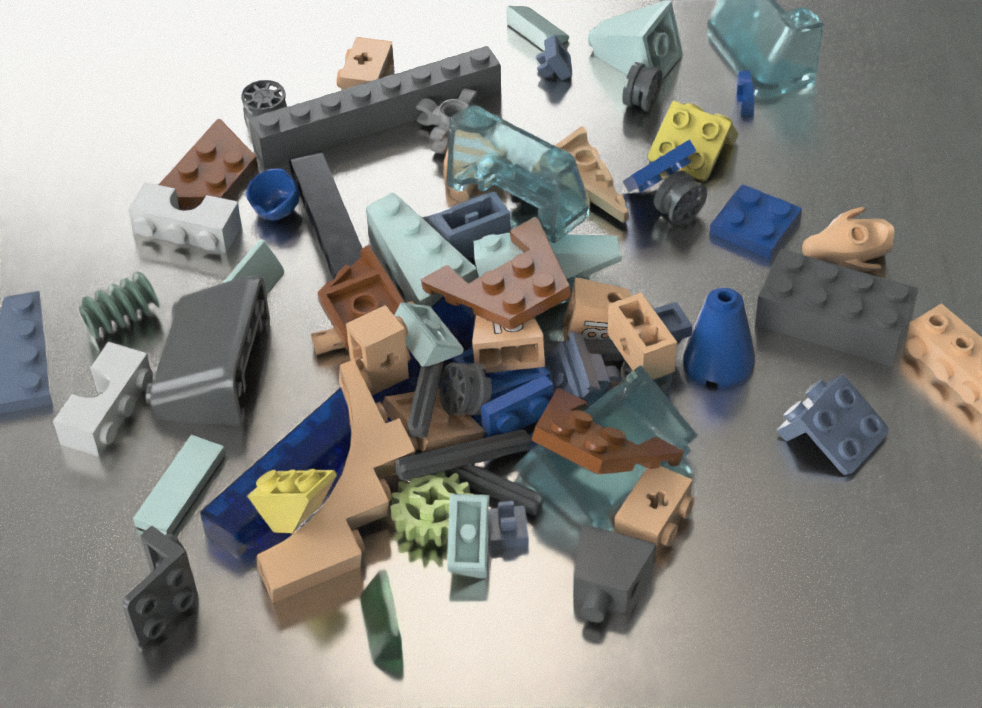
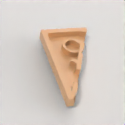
[538,126,629,223]

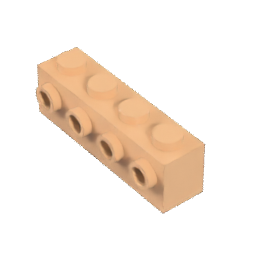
[904,303,982,414]

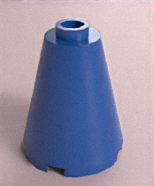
[683,288,755,387]

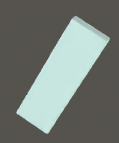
[133,435,225,535]

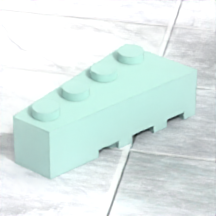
[366,192,477,319]

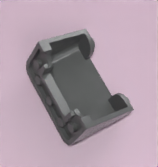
[146,276,270,427]

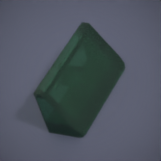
[360,569,403,663]

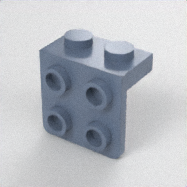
[776,374,889,475]

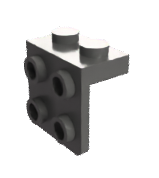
[122,526,198,646]

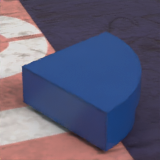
[735,70,754,117]

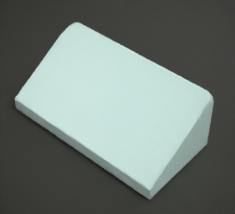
[506,5,570,51]
[223,239,284,294]
[394,303,464,367]
[447,494,489,578]

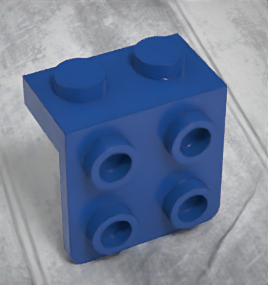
[470,375,553,438]

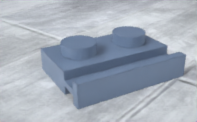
[545,331,601,402]

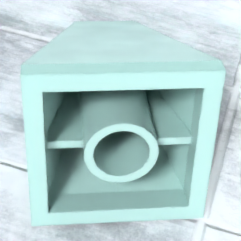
[588,0,683,80]

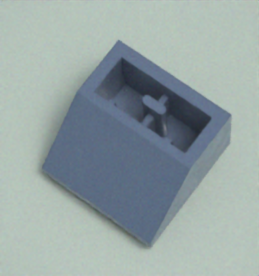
[422,191,511,259]

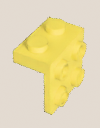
[648,101,739,182]

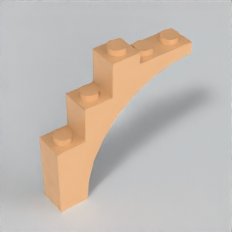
[257,360,418,603]

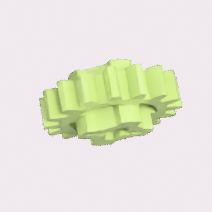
[390,471,474,547]

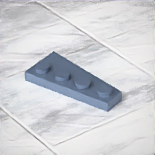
[0,291,53,414]

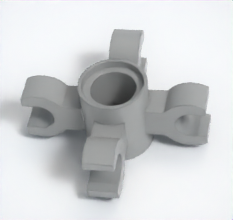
[416,88,492,154]

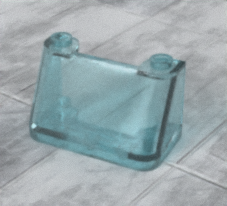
[707,0,824,97]
[446,106,590,244]
[513,365,698,528]

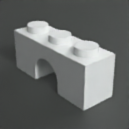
[128,182,242,253]
[53,342,153,457]

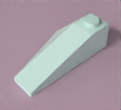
[473,233,622,279]

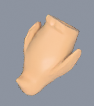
[802,207,894,273]

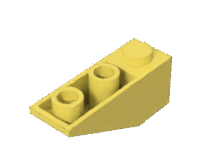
[247,469,337,533]

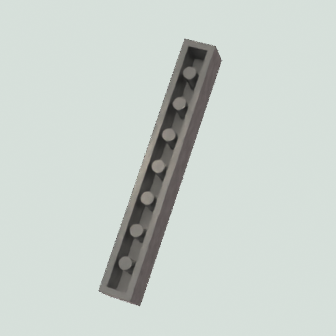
[249,45,502,168]

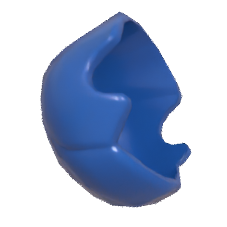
[246,168,300,221]

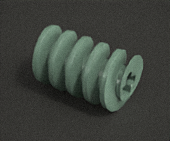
[79,272,160,340]

